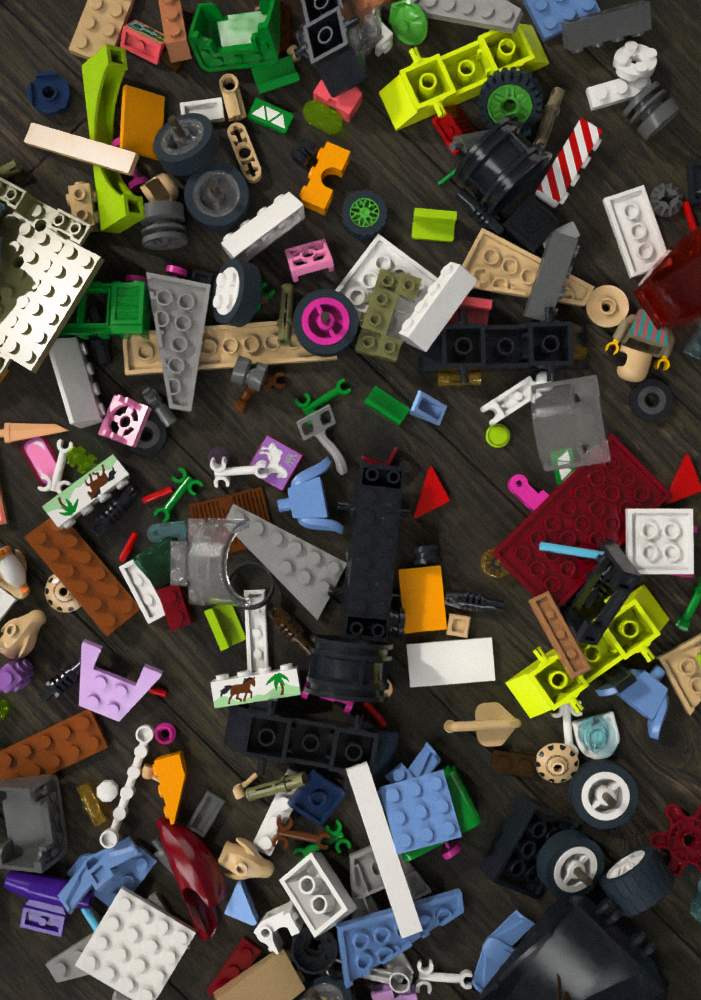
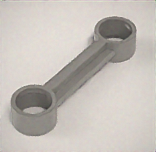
[326,952,413,994]

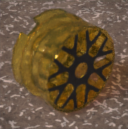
[480,548,509,578]

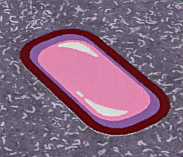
[21,436,64,487]

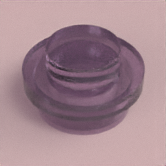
[208,447,230,464]

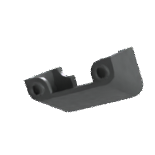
[0,774,68,873]

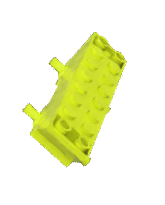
[379,23,549,131]
[505,584,669,718]

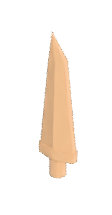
[0,422,69,443]

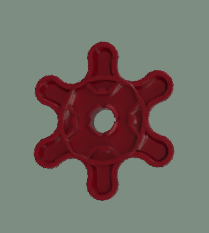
[649,804,701,877]

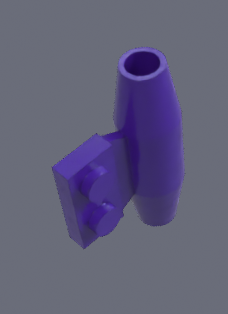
[4,871,94,937]

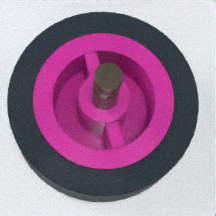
[293,289,358,357]

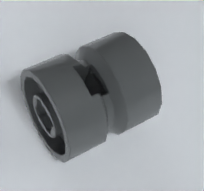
[231,356,269,392]

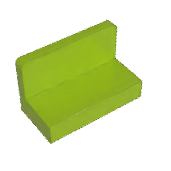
[411,208,457,242]
[204,600,246,651]

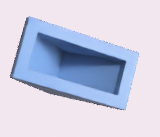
[409,390,447,426]
[224,880,259,926]

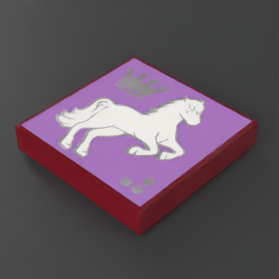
[249,434,304,492]

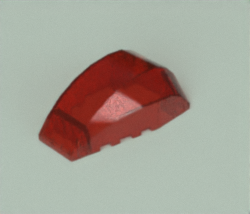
[633,226,701,330]

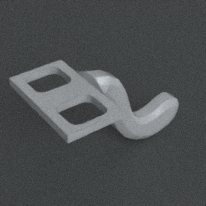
[297,404,348,475]

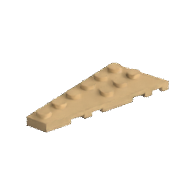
[462,228,594,307]
[657,633,701,715]

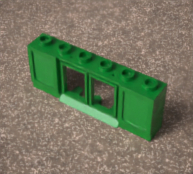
[58,281,151,340]

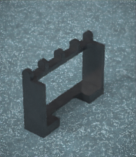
[559,539,642,646]

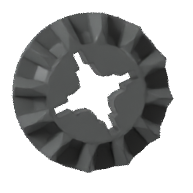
[649,183,684,217]

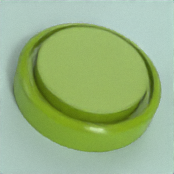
[485,424,510,448]

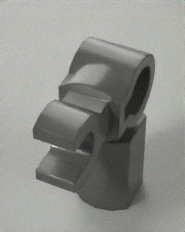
[142,387,179,428]

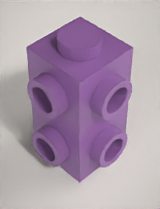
[0,658,36,694]

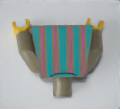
[605,305,675,371]

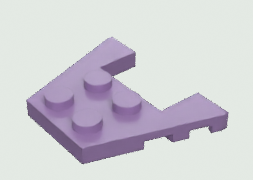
[79,639,163,722]

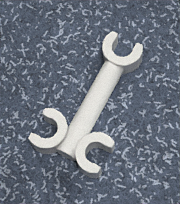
[38,439,75,494]
[210,457,268,487]
[551,699,582,756]
[415,958,473,994]

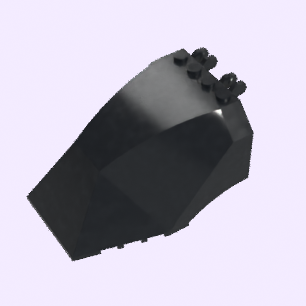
[476,894,667,1000]

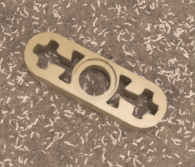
[227,122,262,184]

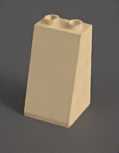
[213,947,306,1000]

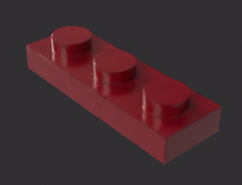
[206,935,262,998]

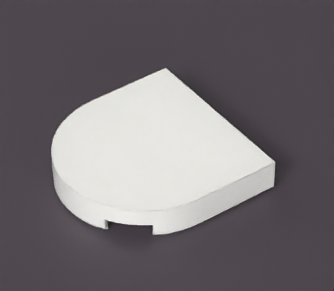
[571,711,620,760]

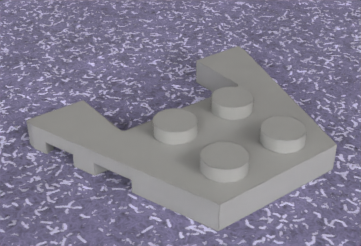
[349,845,432,919]

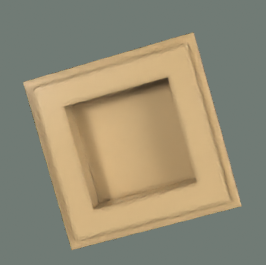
[446,613,471,638]

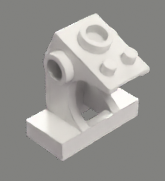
[253,899,305,954]

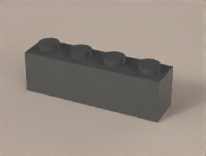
[561,0,652,53]
[523,231,580,321]

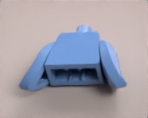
[277,456,344,534]
[595,665,669,740]

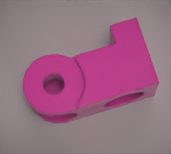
[507,474,549,512]

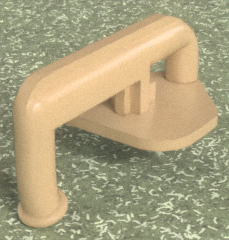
[444,702,521,747]

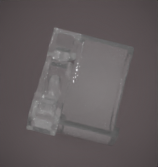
[530,375,611,472]
[170,518,250,607]

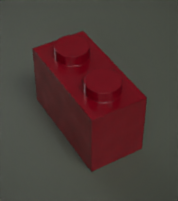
[157,582,195,631]

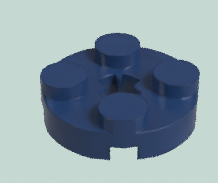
[27,71,72,116]

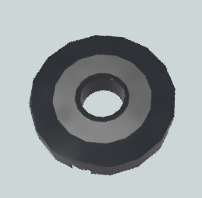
[629,379,673,422]
[125,414,168,456]

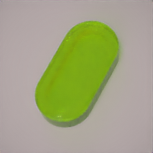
[303,100,342,134]

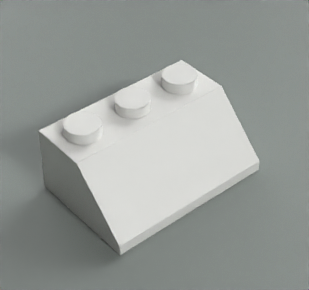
[279,852,357,938]

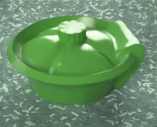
[388,0,428,46]

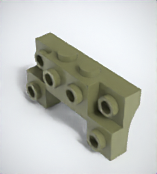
[355,268,422,363]

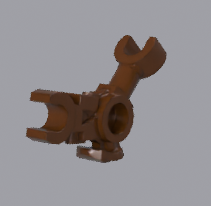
[234,372,285,413]

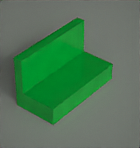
[251,55,300,94]
[364,386,410,427]

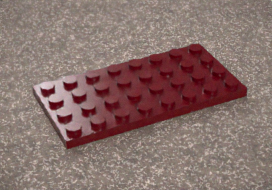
[491,433,671,609]

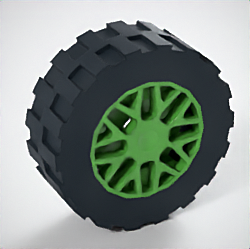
[341,190,388,240]

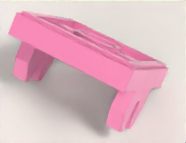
[285,239,334,282]
[98,394,152,448]

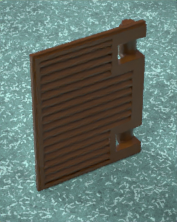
[188,486,271,560]

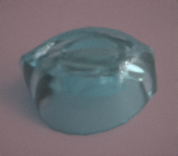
[578,716,610,754]

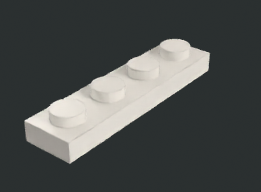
[253,767,300,856]

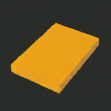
[119,85,165,161]
[398,565,447,633]

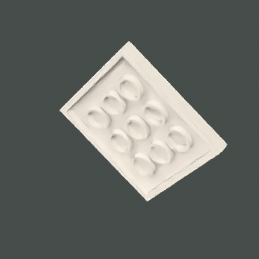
[335,234,438,343]
[74,886,197,1000]

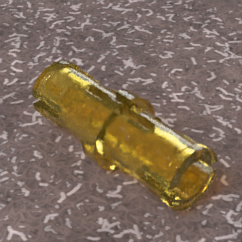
[438,371,481,388]
[76,781,107,828]

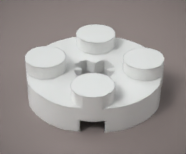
[613,41,657,81]

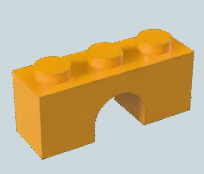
[300,142,350,216]

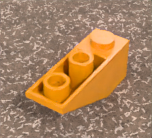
[153,750,188,825]

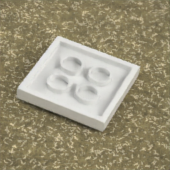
[625,509,694,574]

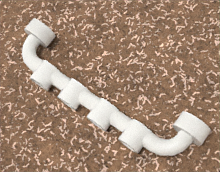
[100,724,155,848]

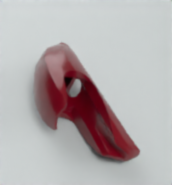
[155,816,226,941]

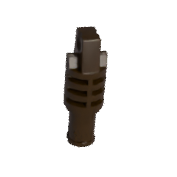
[268,605,314,657]

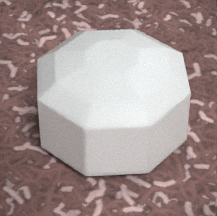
[97,780,119,802]

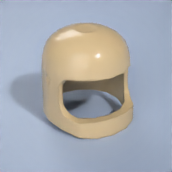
[140,173,179,202]
[617,345,653,382]

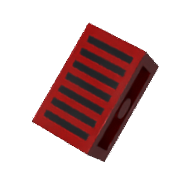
[431,105,476,155]

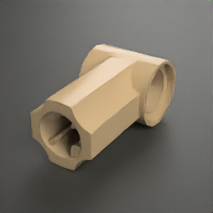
[219,74,247,122]

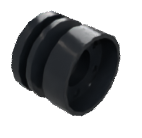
[291,922,338,974]

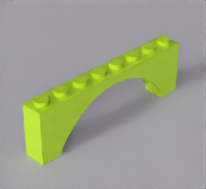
[82,44,145,234]

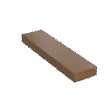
[528,591,592,680]

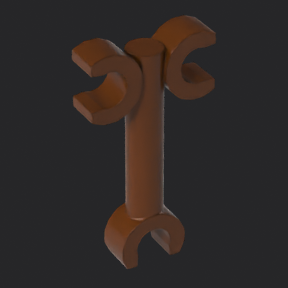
[272,814,331,850]

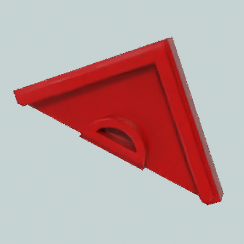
[664,454,701,505]
[414,466,450,519]

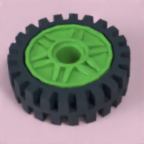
[478,67,543,131]

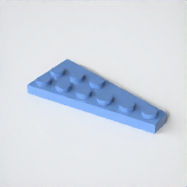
[336,888,464,989]

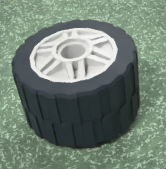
[599,845,675,917]

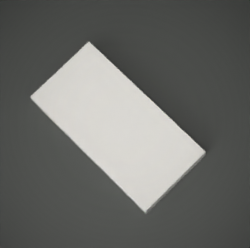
[602,185,672,279]
[406,637,495,687]

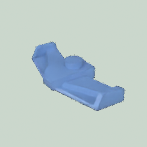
[377,742,441,812]
[57,836,143,914]
[471,909,536,993]

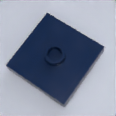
[287,768,348,827]

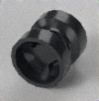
[290,138,319,169]

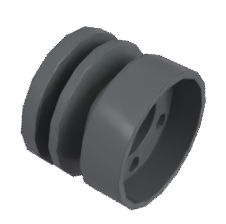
[622,81,681,141]
[140,200,188,250]

